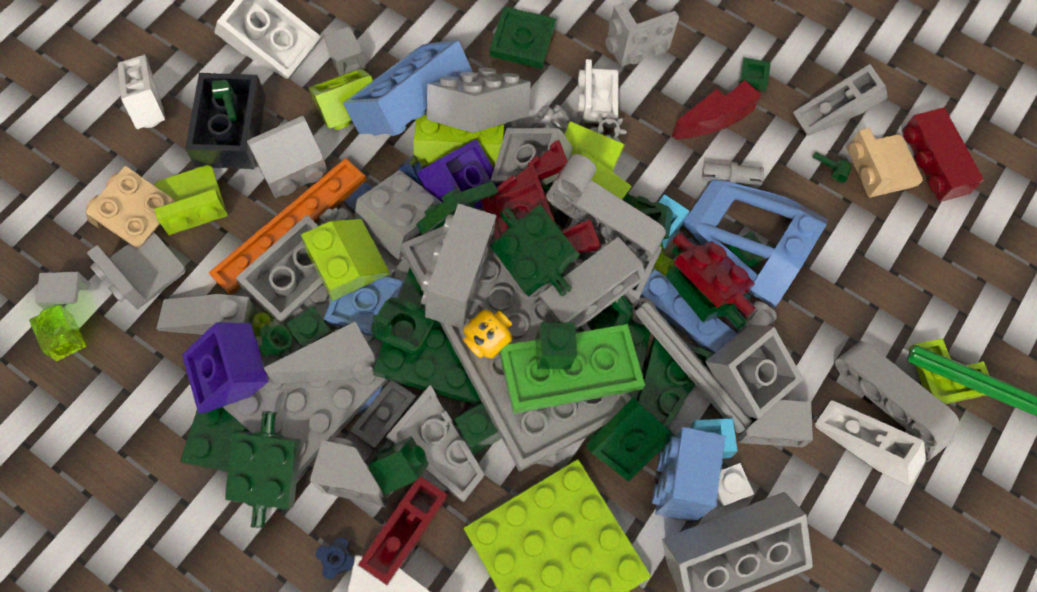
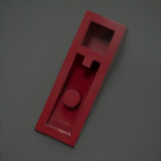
[357,476,448,586]

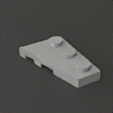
[386,385,485,502]

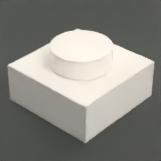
[717,463,754,508]

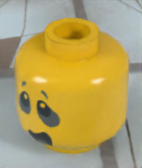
[462,309,512,359]

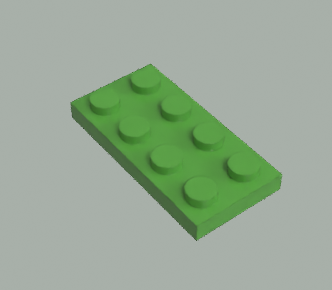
[499,324,645,414]

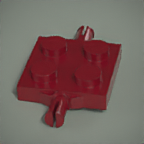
[673,233,756,317]

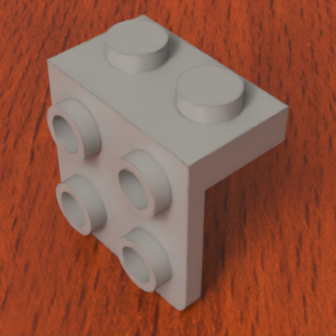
[606,3,679,67]
[87,232,186,310]

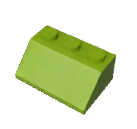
[413,115,505,169]

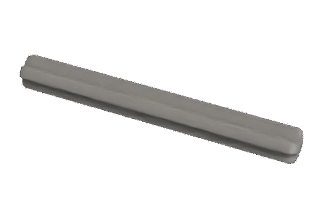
[635,302,752,433]

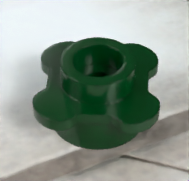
[259,325,292,358]

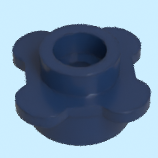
[316,538,355,579]

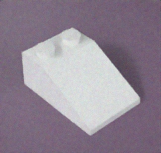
[214,0,321,79]

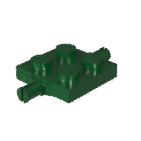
[490,205,580,297]
[665,245,751,330]
[225,411,301,528]

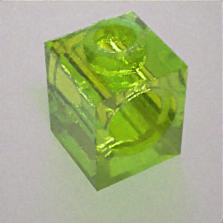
[29,305,87,361]

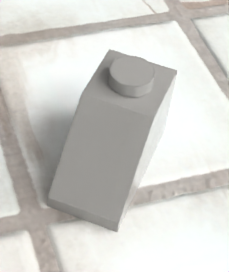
[738,396,813,448]

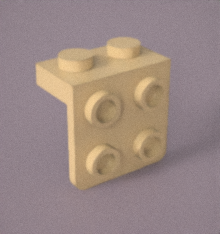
[847,128,923,198]
[85,166,174,248]

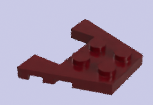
[481,140,601,252]

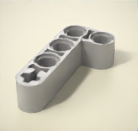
[546,154,666,261]
[835,341,960,462]

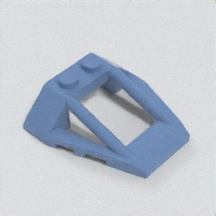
[683,180,828,308]

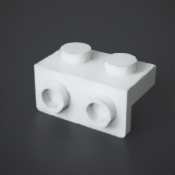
[578,59,618,123]

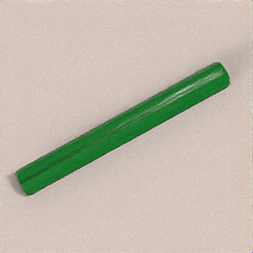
[907,345,1037,416]

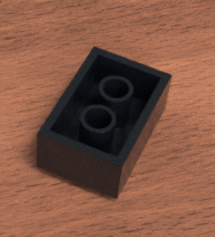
[185,73,266,169]

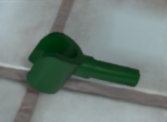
[212,80,237,121]
[812,152,851,183]

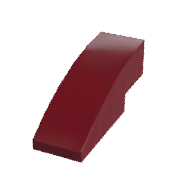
[672,81,761,140]

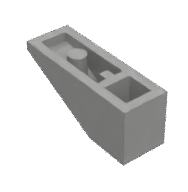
[793,64,888,136]
[156,294,257,335]
[264,322,376,384]

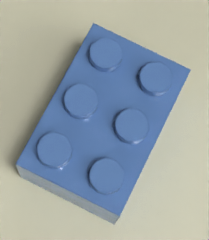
[651,427,725,522]

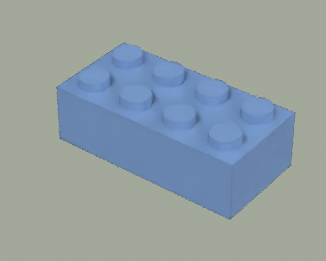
[343,40,473,136]

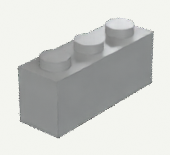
[539,237,646,330]

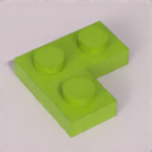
[908,338,989,404]

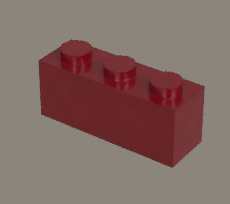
[902,107,984,202]

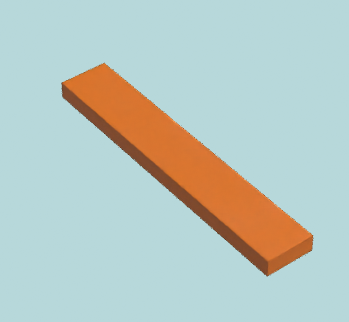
[208,158,367,295]

